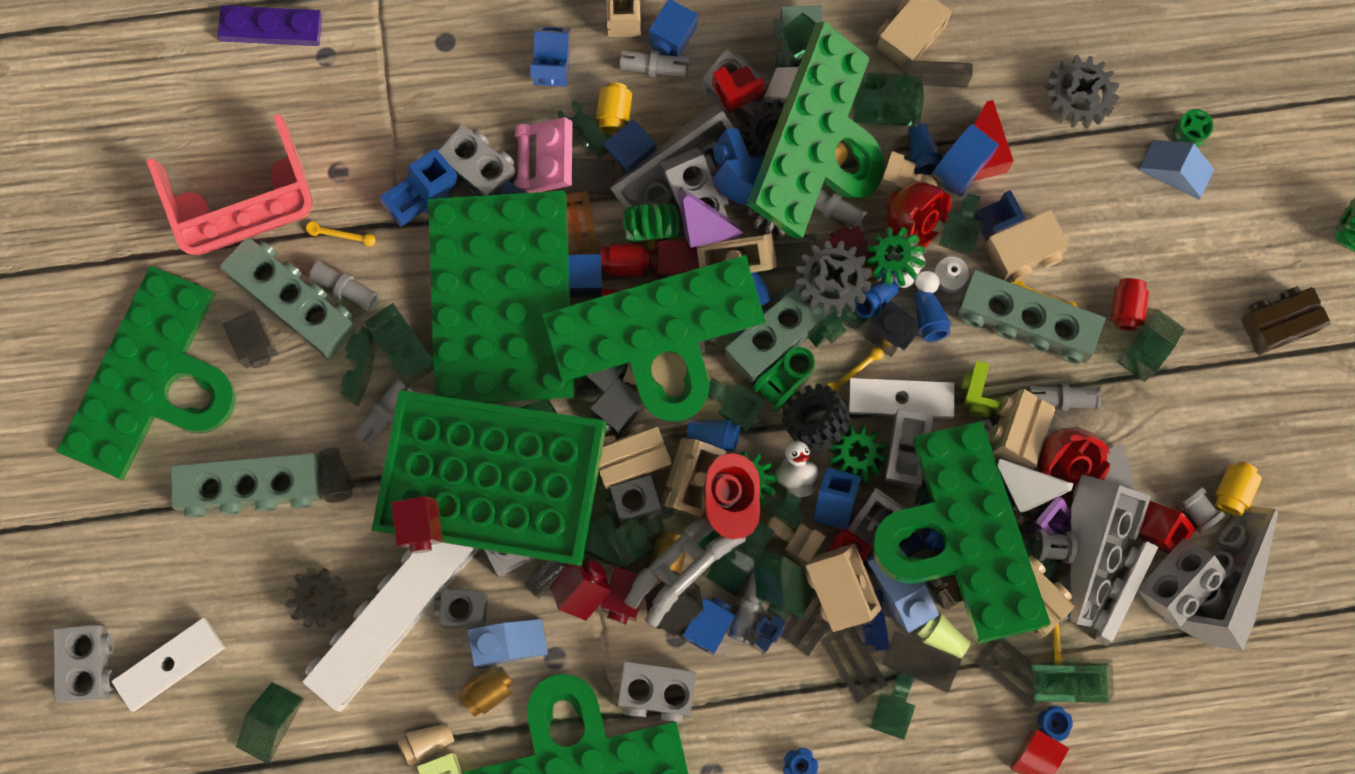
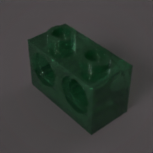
[852,72,924,127]
[364,303,434,387]

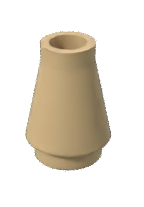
[397,722,454,767]

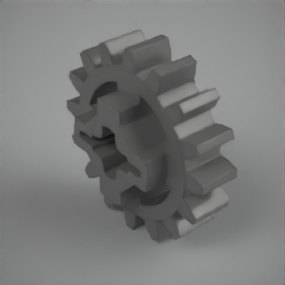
[1044,55,1119,129]
[795,241,871,317]

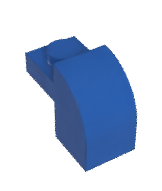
[530,26,571,87]
[932,124,999,197]
[712,128,764,205]
[380,148,457,227]

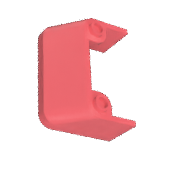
[146,114,313,255]

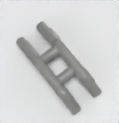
[624,518,746,627]

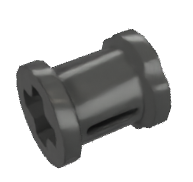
[1031,529,1078,564]

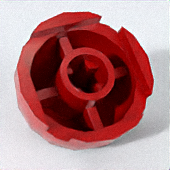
[886,182,951,248]
[1037,427,1110,500]

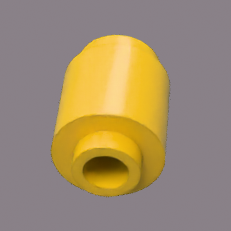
[595,82,632,135]
[1215,461,1262,516]

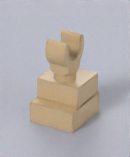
[877,151,939,194]
[765,516,826,567]

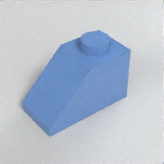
[865,546,939,633]
[468,619,548,669]

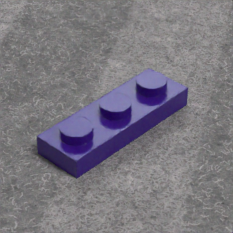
[217,5,322,46]

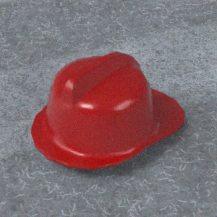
[703,453,760,540]

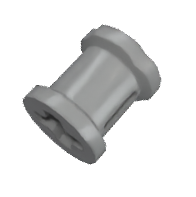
[1177,487,1225,534]

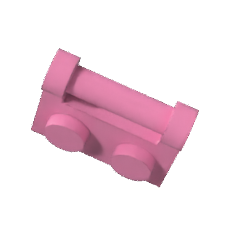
[514,117,572,193]

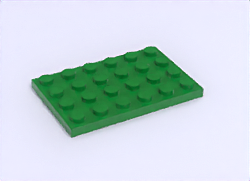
[428,191,575,403]
[371,390,607,566]

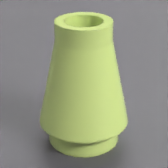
[915,612,971,659]

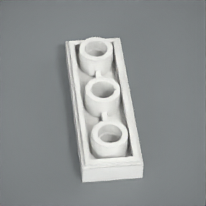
[848,378,954,419]
[1092,542,1158,646]
[111,618,226,712]

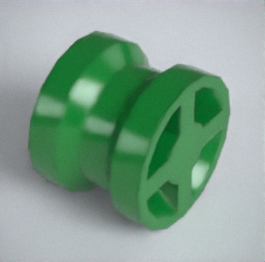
[1173,109,1214,148]

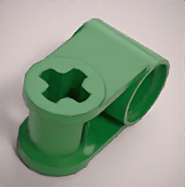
[751,347,815,413]

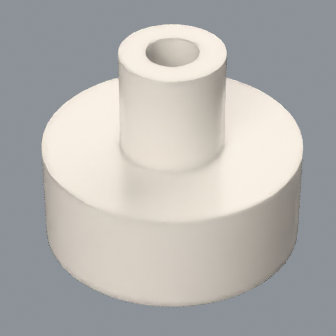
[933,257,969,293]

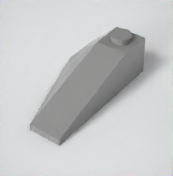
[610,102,754,209]
[1071,474,1151,627]
[1162,506,1278,651]

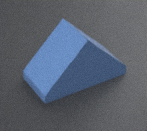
[1138,140,1214,200]

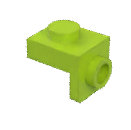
[960,360,1001,418]

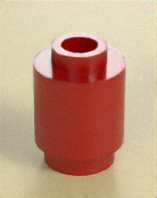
[601,243,650,278]
[1110,278,1149,331]

